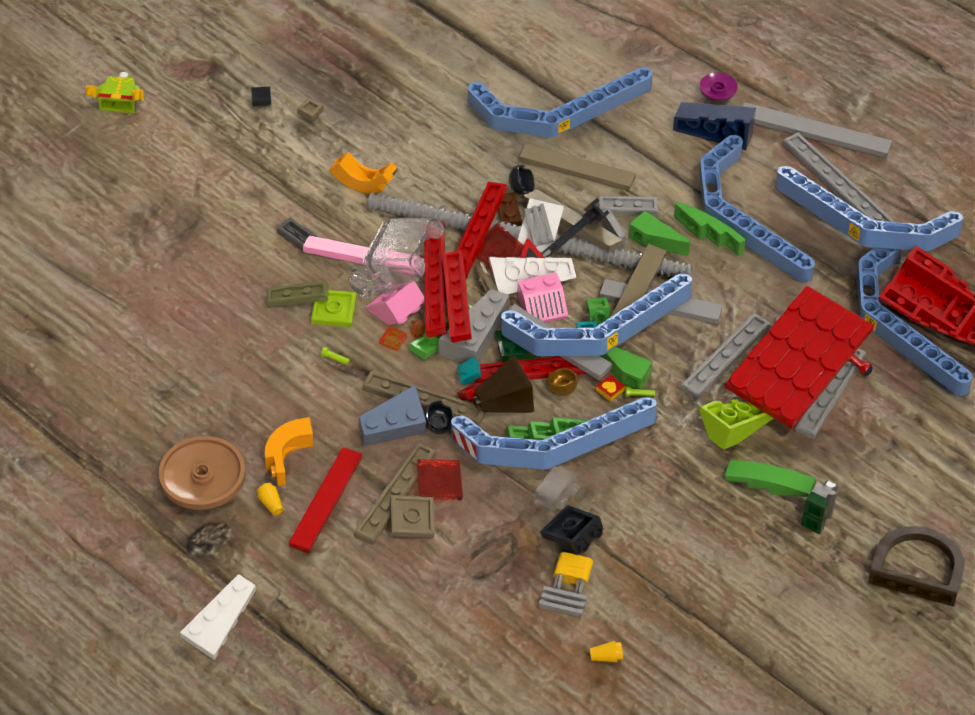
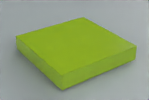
[311,290,357,328]

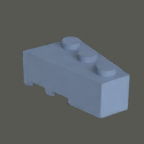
[358,385,426,446]

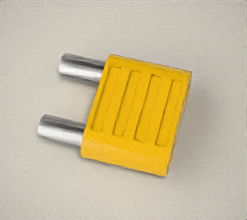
[553,552,593,594]

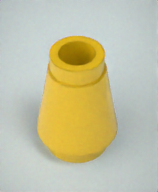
[256,483,284,516]
[590,641,623,663]

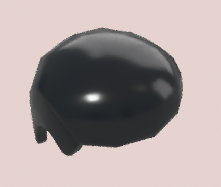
[508,165,535,195]
[424,400,455,435]

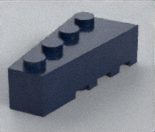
[673,102,756,150]

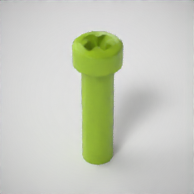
[321,347,350,365]
[625,387,655,397]

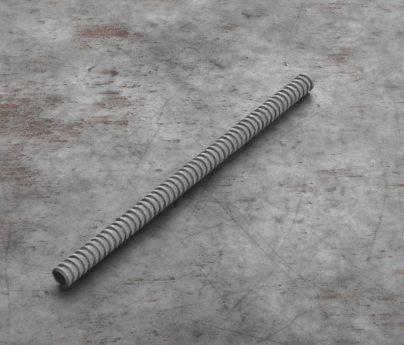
[367,192,692,277]

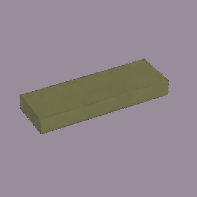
[267,281,329,308]

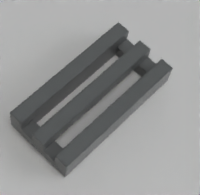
[277,217,317,253]

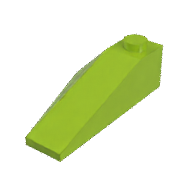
[699,399,774,449]

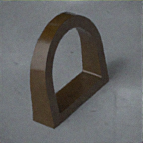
[868,526,964,607]

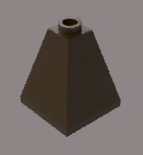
[472,356,534,413]

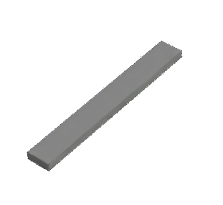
[743,102,892,158]
[783,132,895,222]

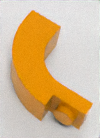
[329,152,397,194]
[265,417,314,486]

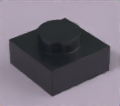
[251,86,271,106]

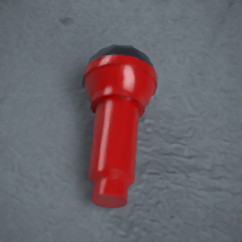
[848,354,873,376]

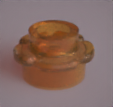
[409,319,425,338]

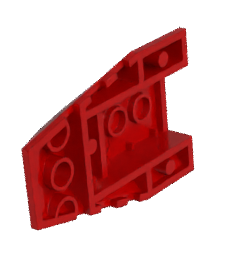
[878,245,975,347]

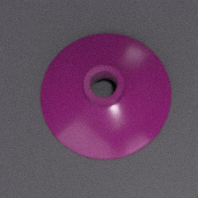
[700,72,738,101]

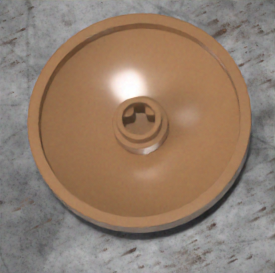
[159,436,246,510]

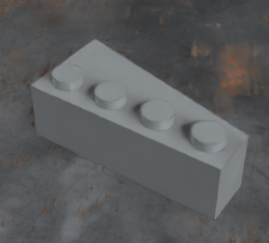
[439,289,509,363]

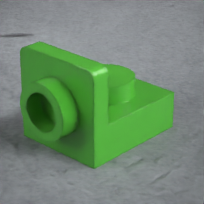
[586,297,610,326]

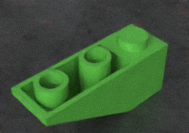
[628,211,691,256]
[600,347,652,389]

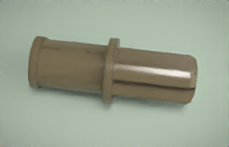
[474,262,498,293]

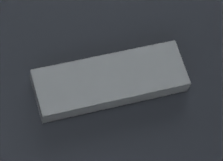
[598,196,658,216]

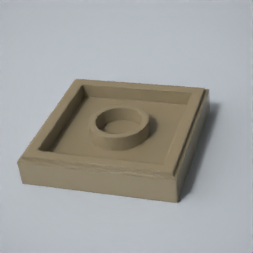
[390,495,435,538]

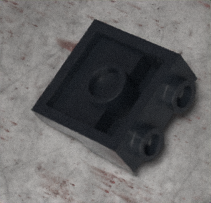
[540,505,604,555]

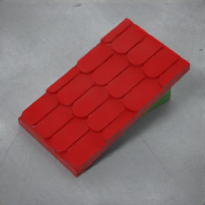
[725,286,874,429]

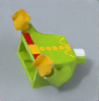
[85,72,145,113]

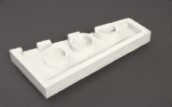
[488,257,576,295]
[180,574,256,660]

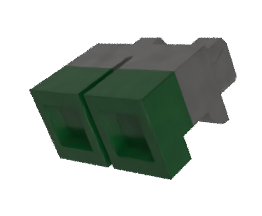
[801,480,838,534]

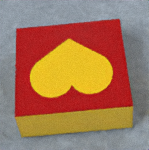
[596,375,625,402]

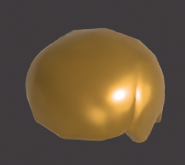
[545,368,578,396]

